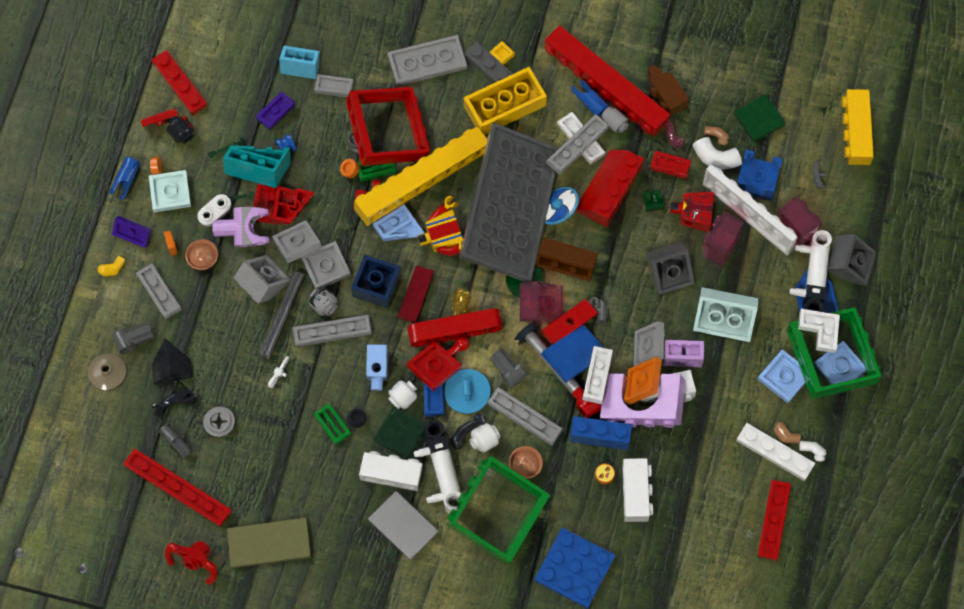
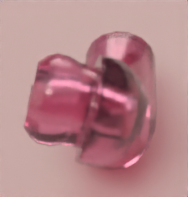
[665,122,683,149]

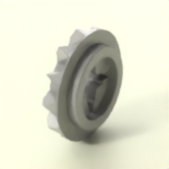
[203,407,235,438]

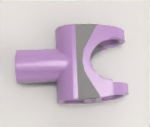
[213,207,269,247]

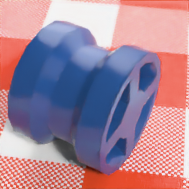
[275,134,296,152]

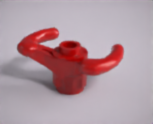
[164,541,218,585]

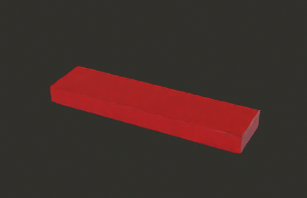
[757,480,791,561]

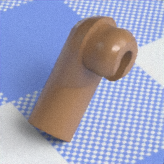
[704,126,729,145]
[774,422,801,444]

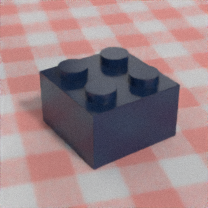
[351,255,401,308]

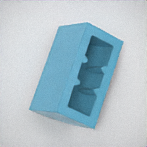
[279,45,320,79]

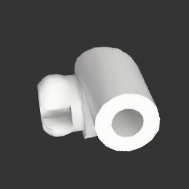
[799,441,826,462]

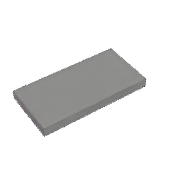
[387,35,467,86]

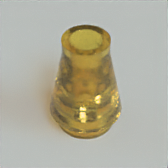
[452,289,471,316]

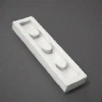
[736,423,815,481]

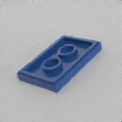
[541,325,604,383]

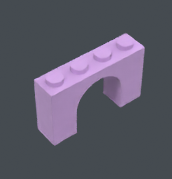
[600,374,686,428]

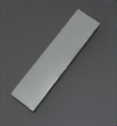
[546,114,610,175]
[293,314,372,347]
[487,387,563,446]

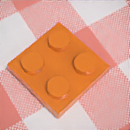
[624,357,662,405]

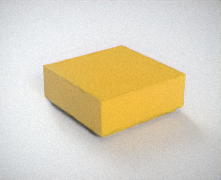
[489,41,515,65]

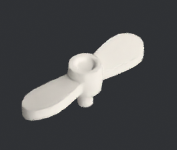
[268,356,290,388]

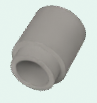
[601,107,629,134]

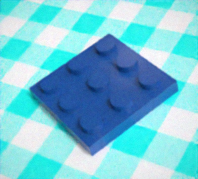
[534,528,615,609]

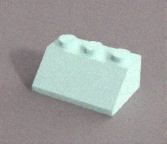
[693,287,758,342]

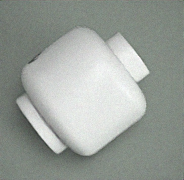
[388,380,417,409]
[470,423,500,452]

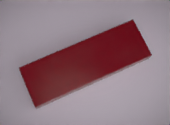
[398,266,434,323]

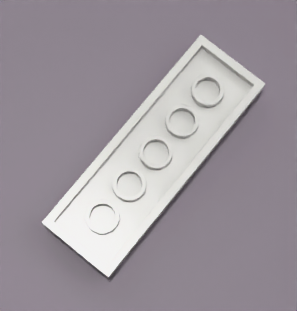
[703,164,798,256]

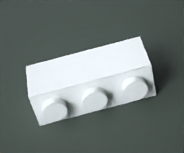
[359,451,423,491]
[622,459,653,522]

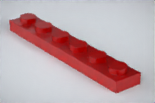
[123,448,232,528]

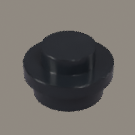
[347,409,367,428]

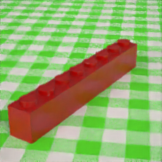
[544,25,670,137]

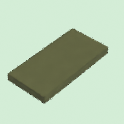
[227,518,311,569]

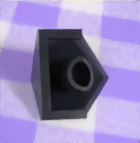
[151,338,193,385]

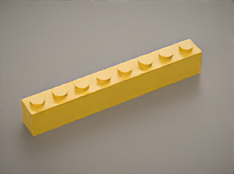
[354,127,487,226]

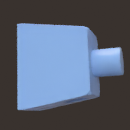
[366,345,389,391]

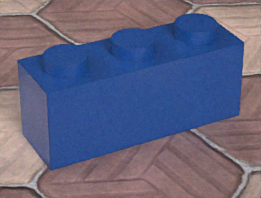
[570,416,632,450]

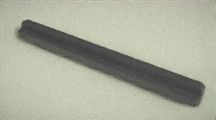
[260,272,304,359]

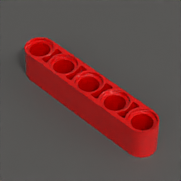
[407,308,503,347]

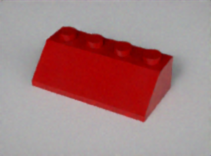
[575,150,644,228]

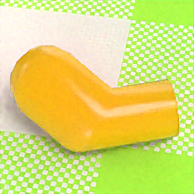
[98,256,126,276]

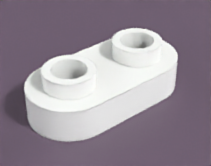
[198,194,232,227]

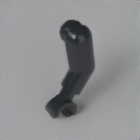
[152,391,194,416]
[451,414,487,450]

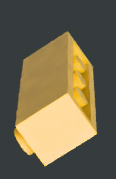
[841,89,873,165]

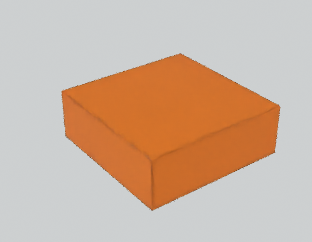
[163,231,178,256]

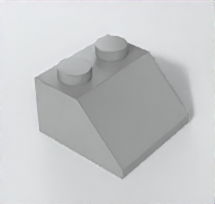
[234,255,291,304]

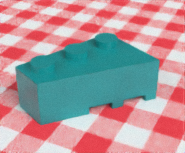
[223,146,291,188]

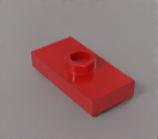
[141,108,178,127]
[650,151,691,179]

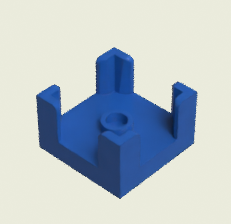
[737,150,783,201]

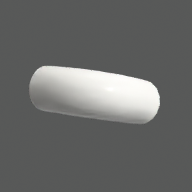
[693,137,742,170]

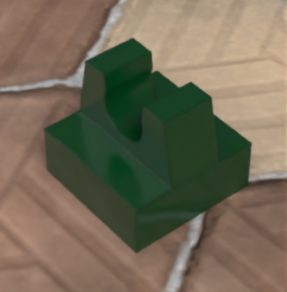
[642,189,665,212]

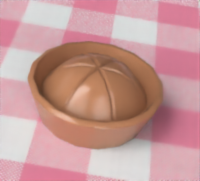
[185,239,218,271]
[508,446,543,479]

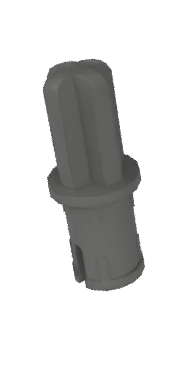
[159,424,192,458]

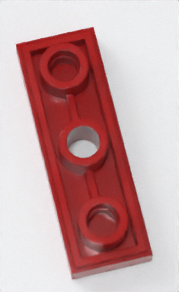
[541,299,598,345]

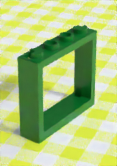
[786,307,882,400]
[446,456,550,564]

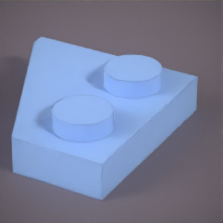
[373,205,424,241]

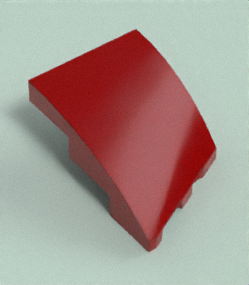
[252,184,314,225]

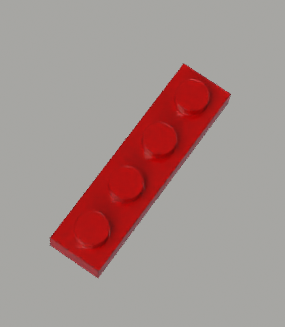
[151,50,208,116]

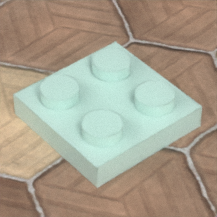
[149,170,191,212]

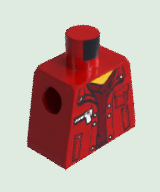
[670,192,714,232]

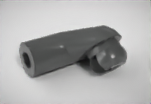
[590,297,608,325]

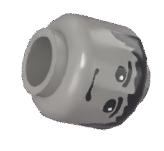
[309,288,338,316]

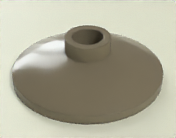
[88,353,127,391]

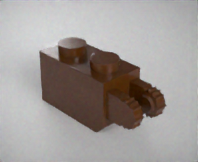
[648,65,689,117]

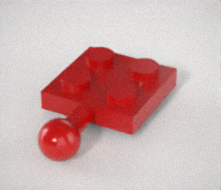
[407,336,470,391]

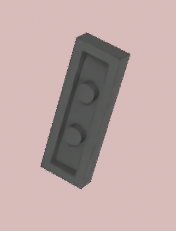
[464,41,513,83]

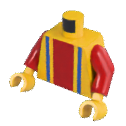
[417,196,463,257]

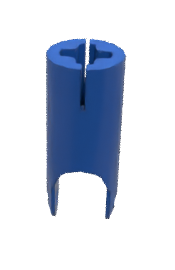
[571,80,609,118]
[109,157,141,201]

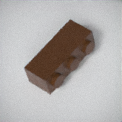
[535,237,598,281]

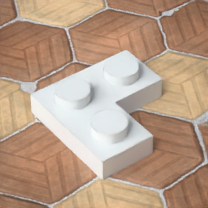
[798,309,840,353]

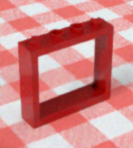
[345,87,430,166]

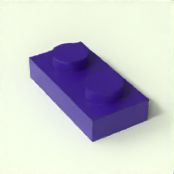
[256,91,295,130]
[111,216,152,248]

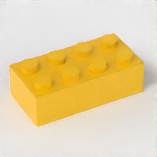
[464,67,547,135]

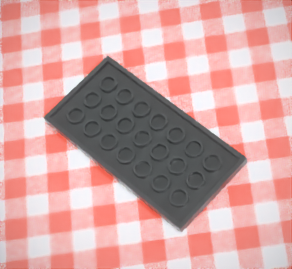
[459,123,559,283]

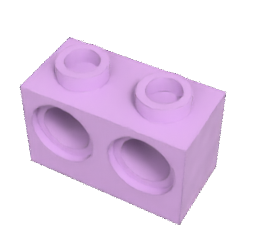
[663,340,704,367]

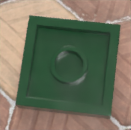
[734,94,786,143]

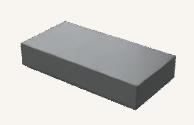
[314,74,354,97]

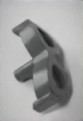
[812,161,826,188]

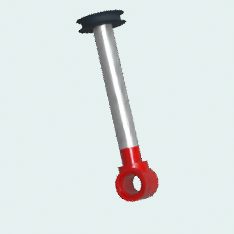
[514,321,602,419]

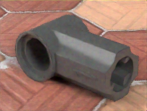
[113,322,154,354]
[490,348,527,388]

